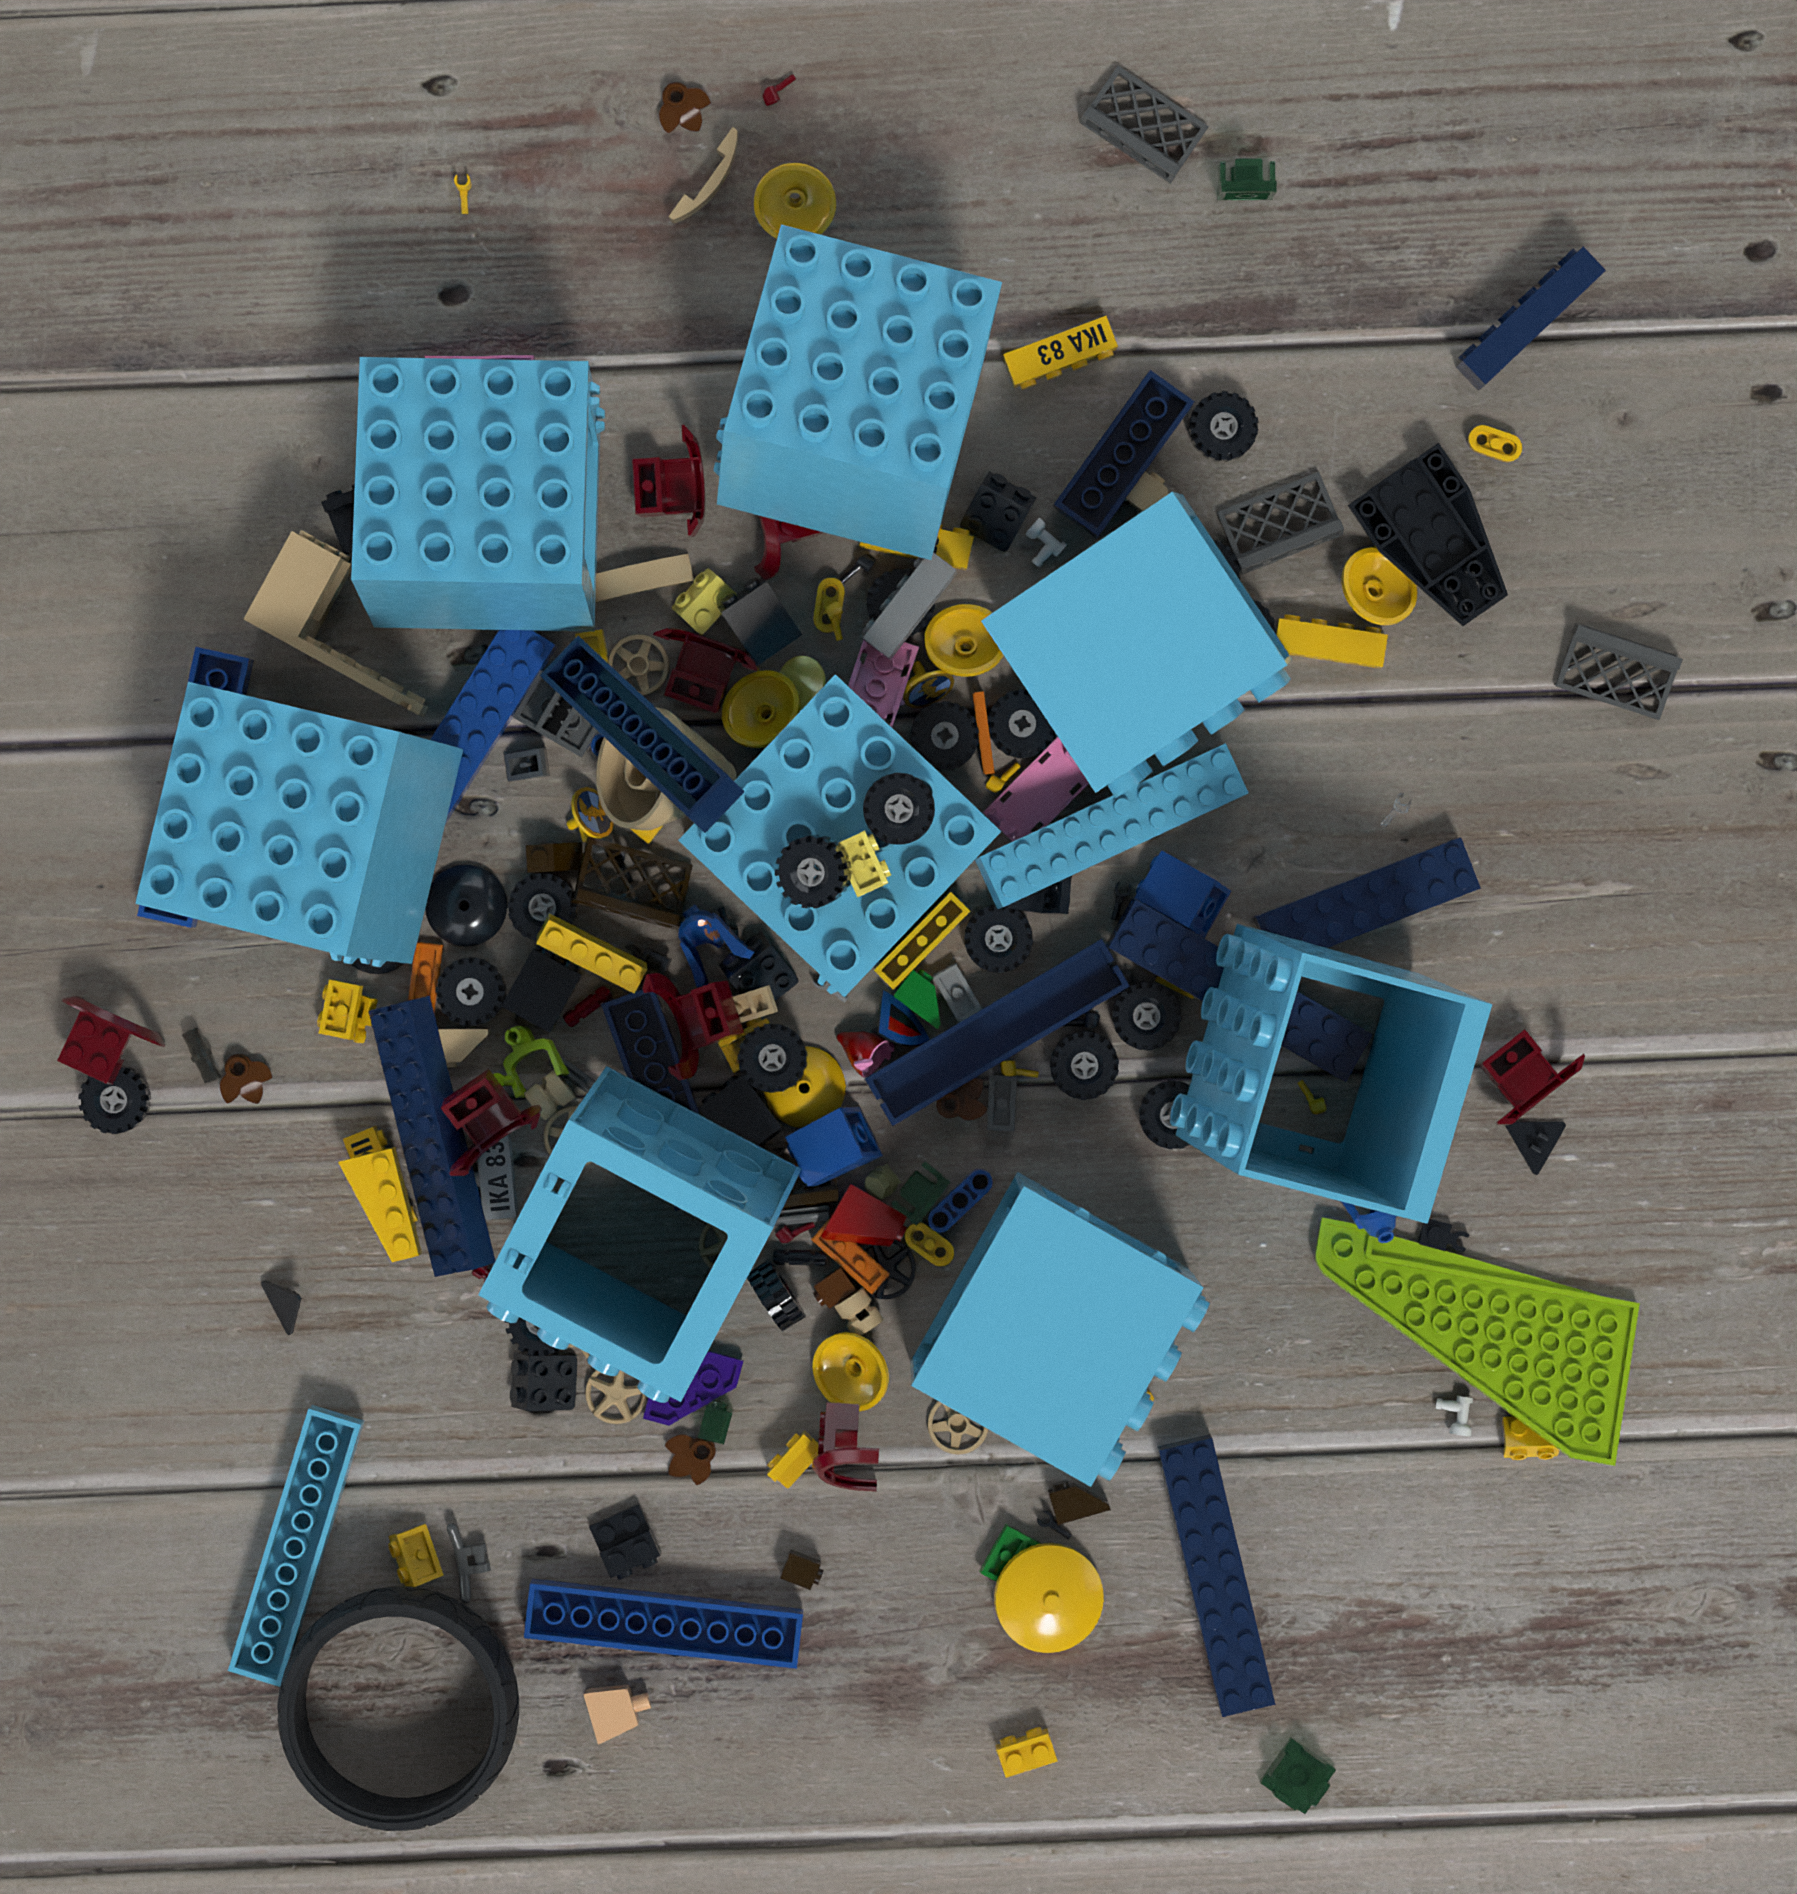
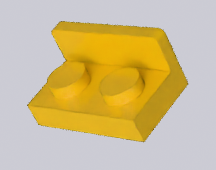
[317,980,363,1040]
[388,1524,444,1587]
[996,1727,1058,1778]

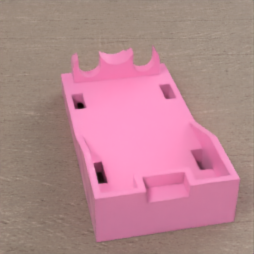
[848,640,919,727]
[983,737,1089,842]

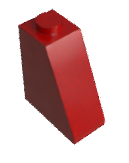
[820,1184,908,1247]

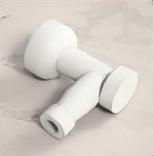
[1025,518,1067,568]
[1436,1395,1473,1436]

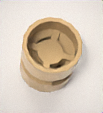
[524,1070,576,1121]
[834,1287,884,1336]

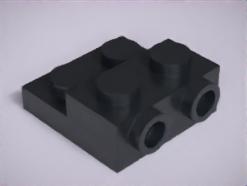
[589,1503,662,1580]

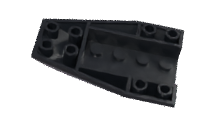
[1347,443,1508,626]

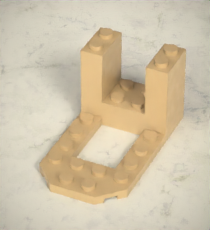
[244,530,429,717]

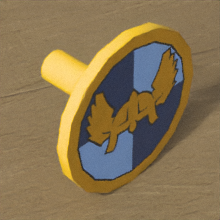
[903,661,955,708]
[567,787,614,843]

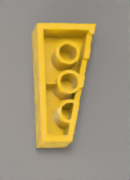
[338,1147,422,1262]

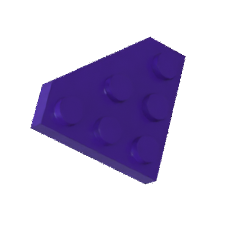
[643,1350,744,1426]

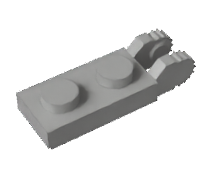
[932,963,982,1023]

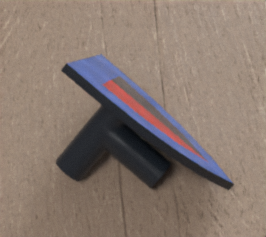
[871,990,930,1046]

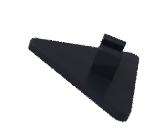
[1505,1122,1566,1175]
[261,1280,302,1335]

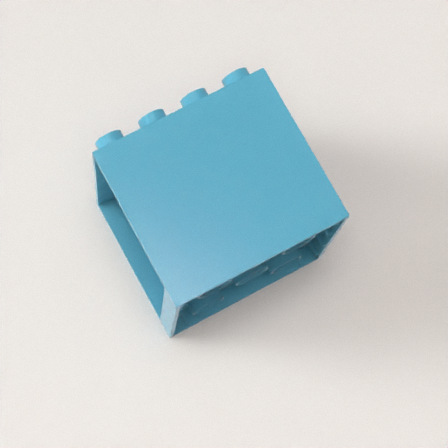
[713,224,1002,560]
[351,357,605,632]
[981,492,1293,798]
[678,674,1001,997]
[135,682,463,967]
[1170,924,1492,1224]
[478,1066,801,1403]
[910,1172,1210,1487]

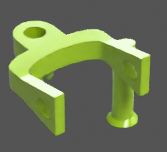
[493,1026,570,1098]

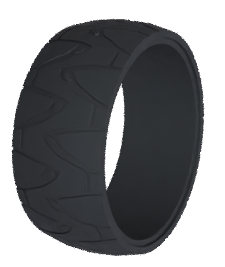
[277,1586,519,1831]

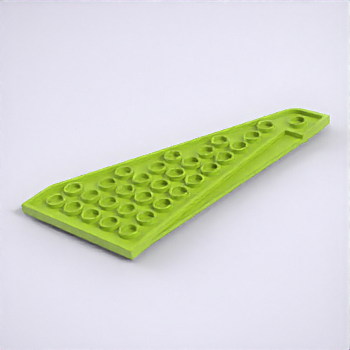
[1315,1217,1640,1466]

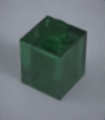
[698,1400,733,1445]

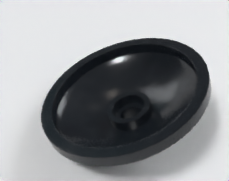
[425,865,508,947]

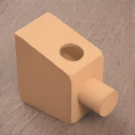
[583,1684,652,1744]

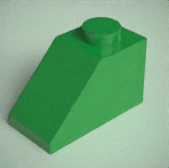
[893,968,941,1029]

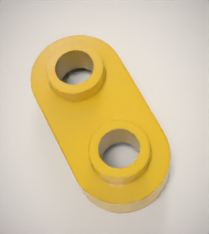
[1468,425,1522,462]
[813,578,845,633]
[905,1222,954,1266]

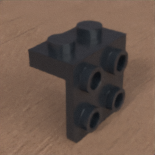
[960,471,1037,552]
[321,484,355,554]
[1006,876,1072,915]
[718,931,798,1001]
[510,1352,577,1411]

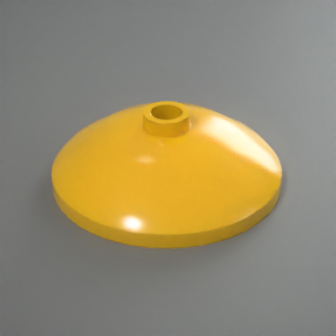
[754,163,836,239]
[1341,547,1417,625]
[924,604,1004,677]
[722,670,801,748]
[764,1046,846,1128]
[813,1332,889,1412]

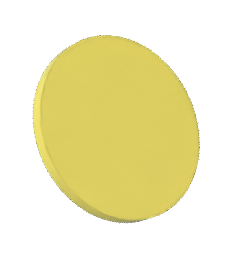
[780,656,826,711]

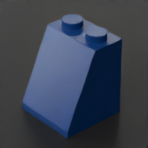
[1134,850,1231,939]
[785,1107,883,1186]

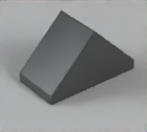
[504,748,550,782]

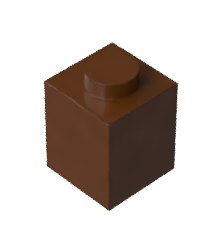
[813,1266,856,1309]

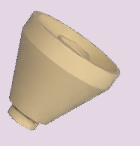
[596,707,736,830]

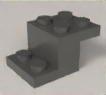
[513,671,598,758]

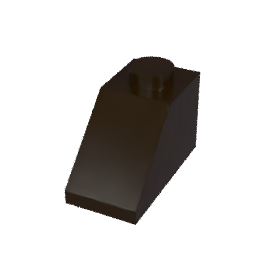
[525,842,583,873]
[1048,1480,1111,1525]

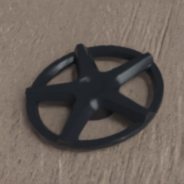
[859,1240,916,1299]

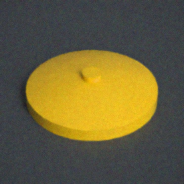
[994,1543,1104,1653]

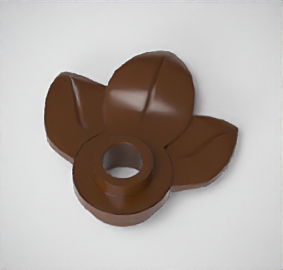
[659,82,711,133]
[220,1054,273,1104]
[936,1078,987,1121]
[665,1434,716,1485]

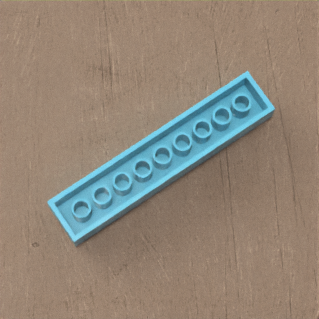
[975,743,1248,909]
[228,1405,365,1687]

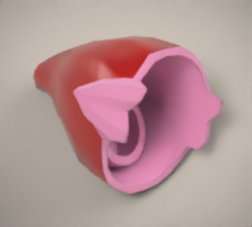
[836,1031,894,1078]

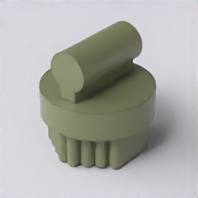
[864,1163,901,1200]

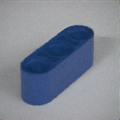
[928,1168,993,1232]

